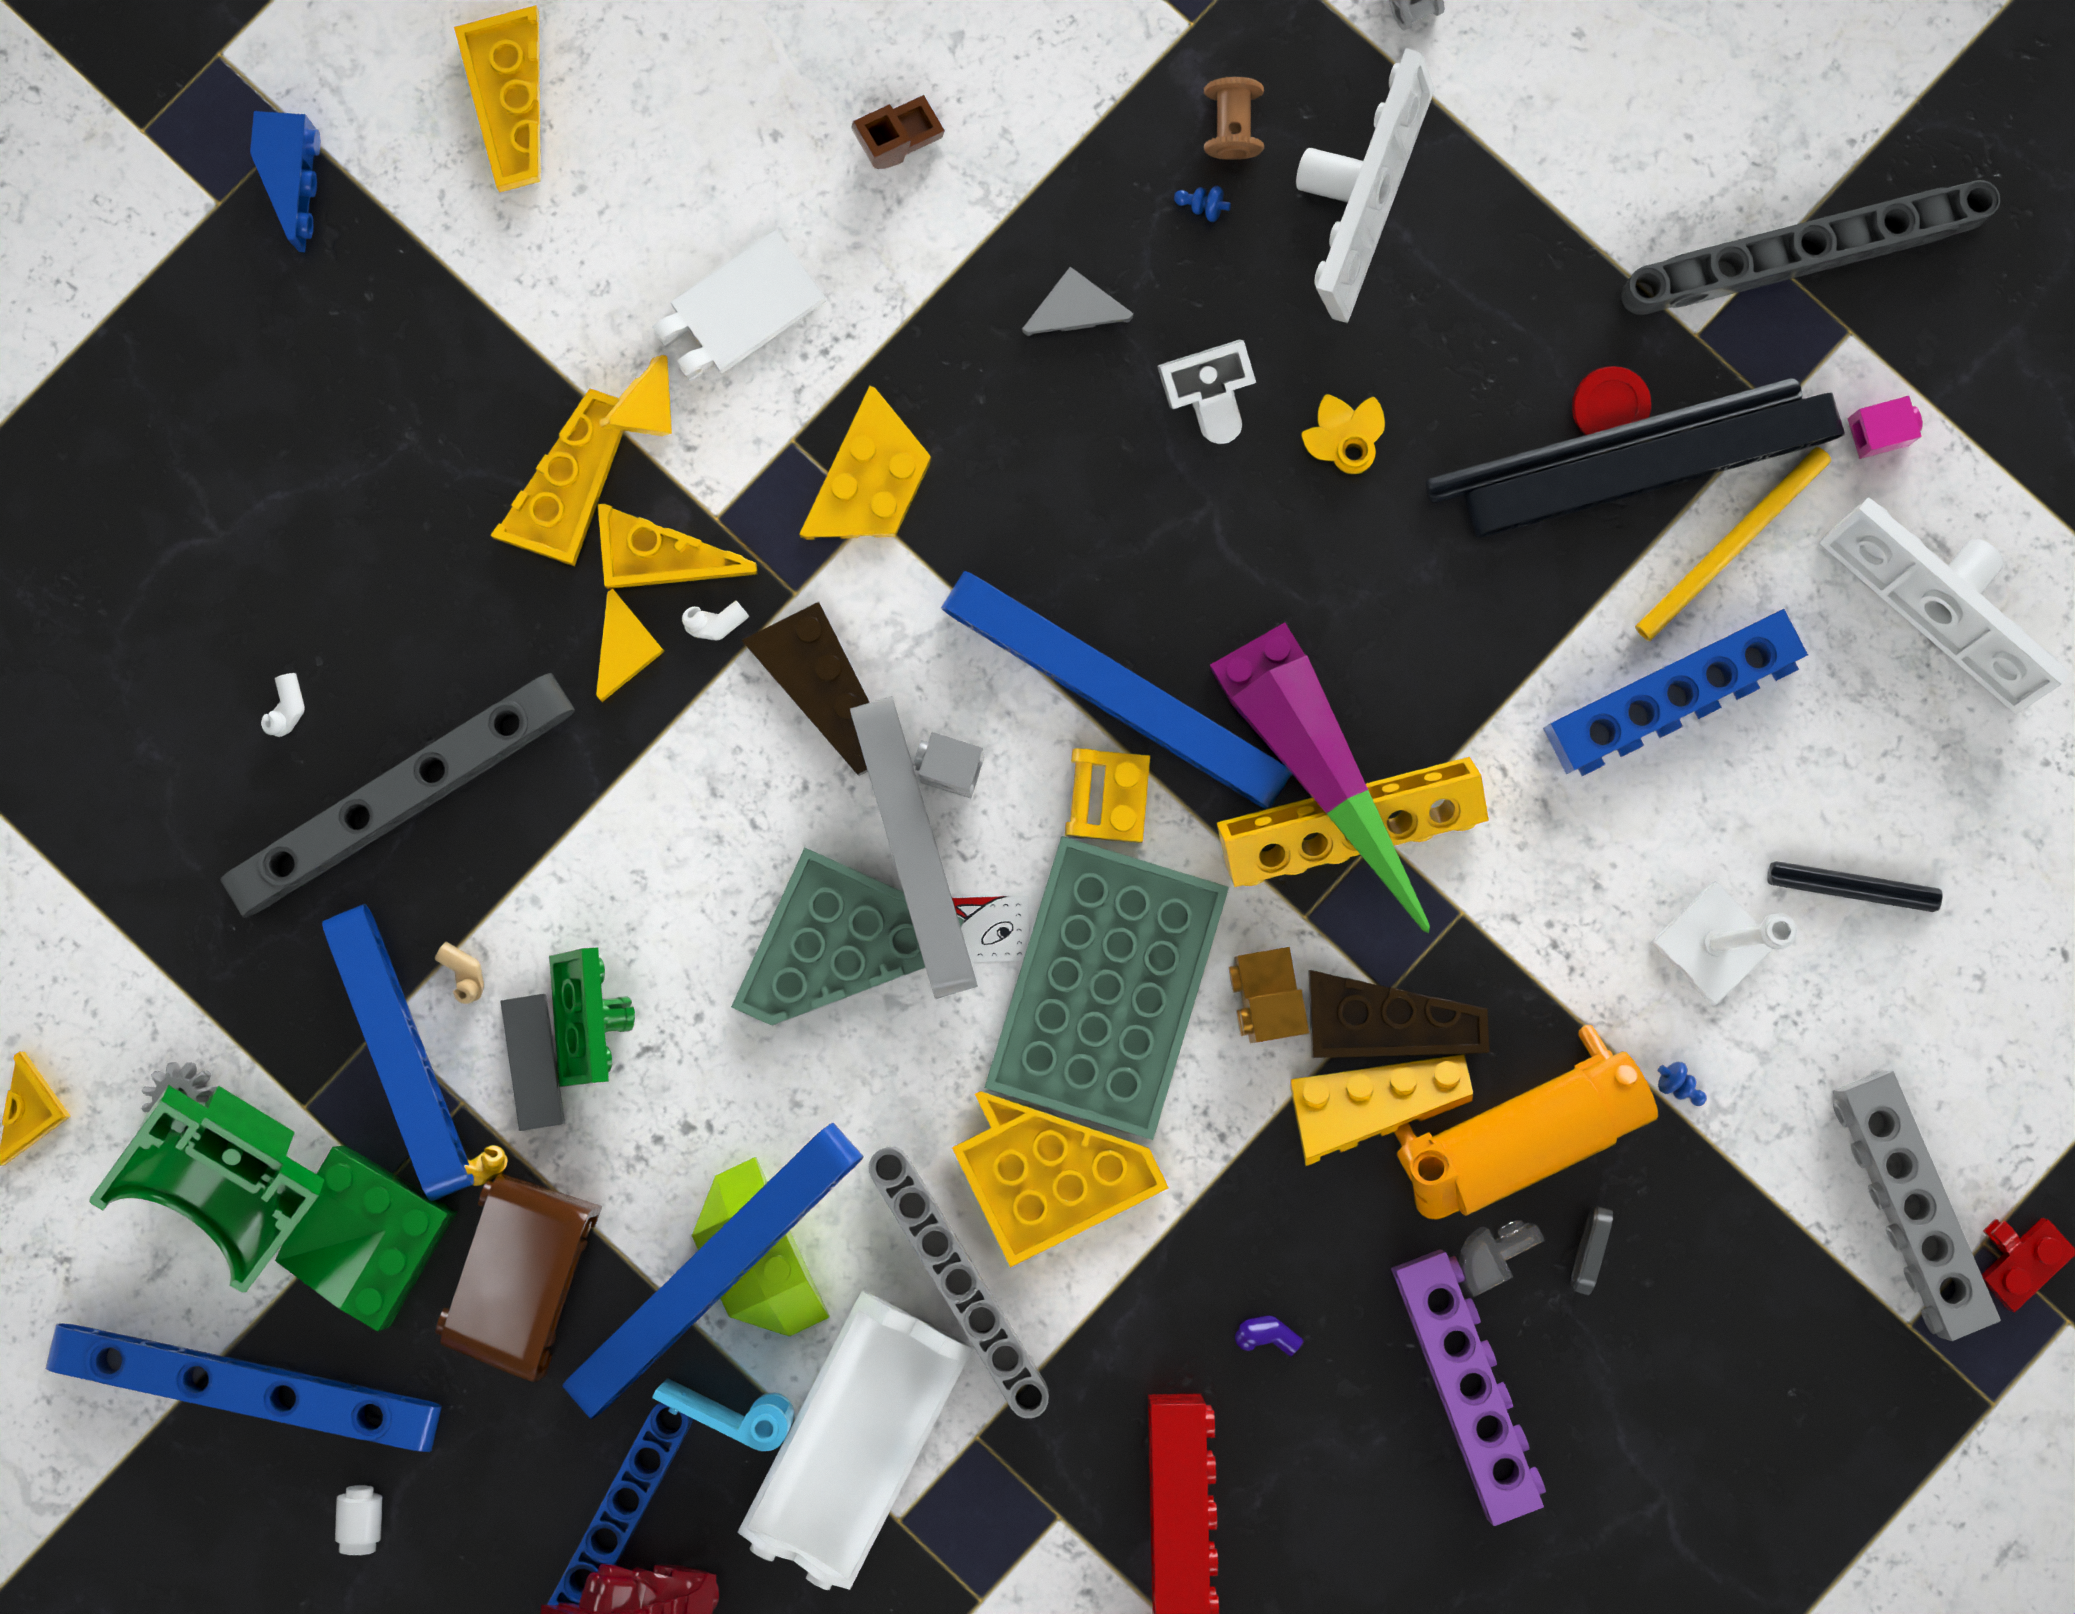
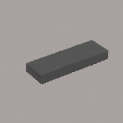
[500,994,565,1131]

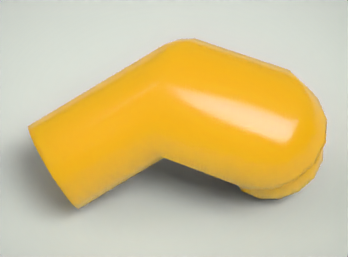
[464,1145,508,1186]

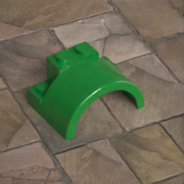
[89,1085,324,1293]

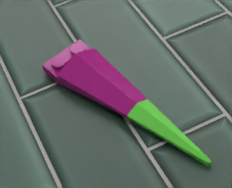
[1210,623,1430,933]

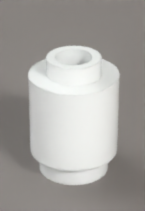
[335,1485,382,1555]

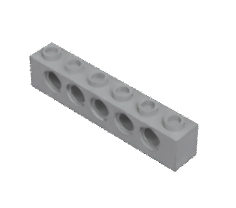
[1833,1071,2001,1341]

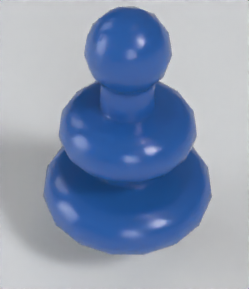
[1174,186,1231,222]
[1657,1062,1707,1106]

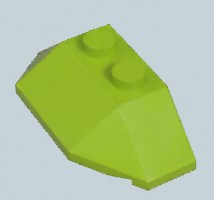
[692,1157,830,1337]

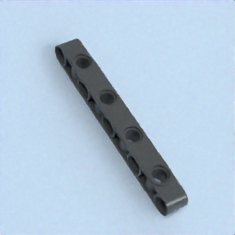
[1621,180,2000,315]
[220,673,575,918]

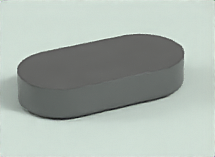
[1570,1205,1613,1296]

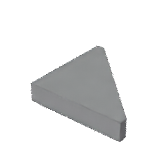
[1022,267,1133,336]

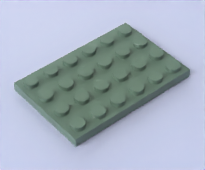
[984,836,1229,1140]

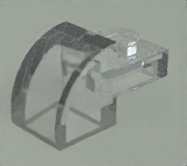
[1458,1219,1545,1297]

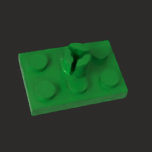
[549,947,635,1087]

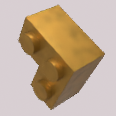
[1229,947,1309,1044]

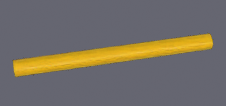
[1635,447,1832,641]

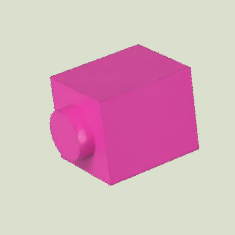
[1847,396,1923,459]

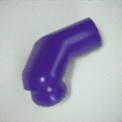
[1235,1315,1304,1357]

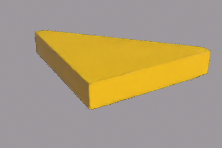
[599,355,672,436]
[596,588,665,702]
[0,1051,71,1166]

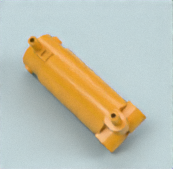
[1394,1025,1658,1220]

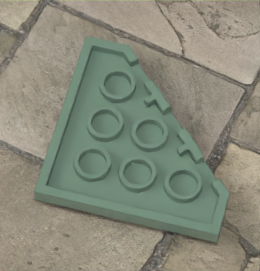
[731,847,964,1026]

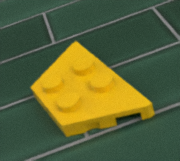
[800,386,931,540]

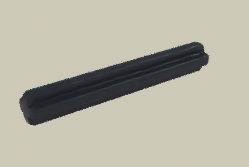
[1767,861,1943,912]

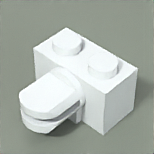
[1157,340,1256,444]

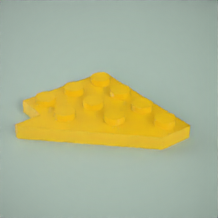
[952,1091,1169,1268]

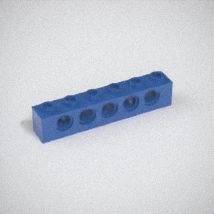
[1543,609,1808,776]

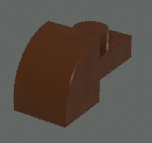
[851,95,945,169]

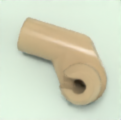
[435,942,484,1004]

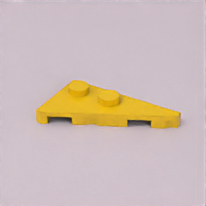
[598,504,758,589]

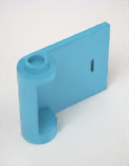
[652,1378,794,1451]

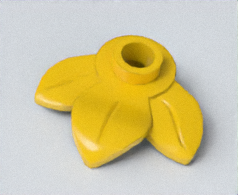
[1301,394,1385,474]

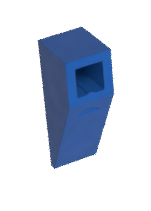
[250,111,321,252]

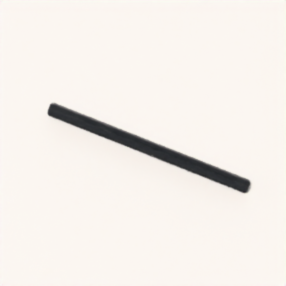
[1426,378,1803,503]

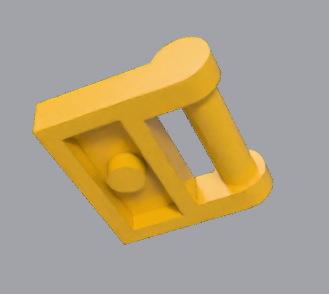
[1065,748,1150,843]

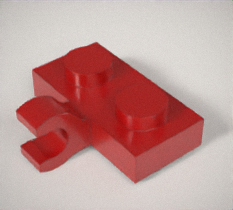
[1982,1218,2075,1312]

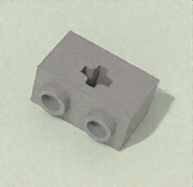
[913,732,985,798]

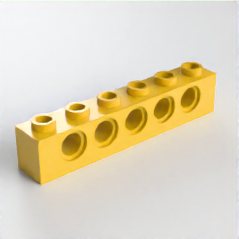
[1216,757,1489,887]

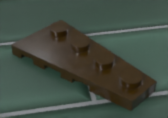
[741,602,870,776]
[1308,970,1489,1058]

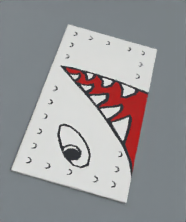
[952,896,1030,963]

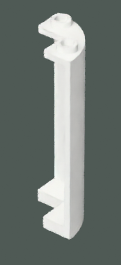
[738,1291,973,1590]

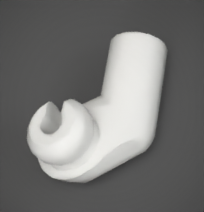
[682,600,749,641]
[261,673,305,737]

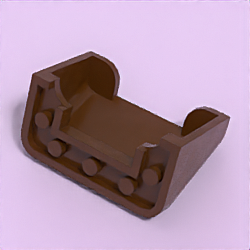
[435,1174,602,1383]

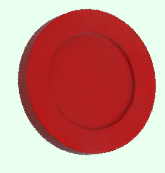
[1572,366,1651,435]

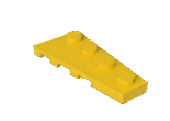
[454,5,541,193]
[490,389,624,566]
[1290,1054,1473,1166]

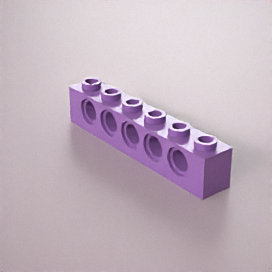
[1391,1249,1546,1526]

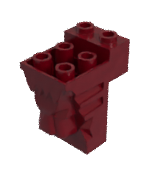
[540,1564,719,1614]

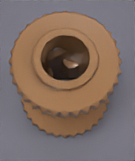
[1204,77,1264,160]

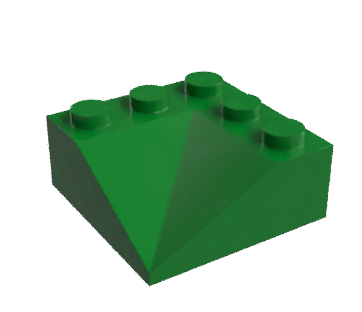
[275,1145,458,1331]

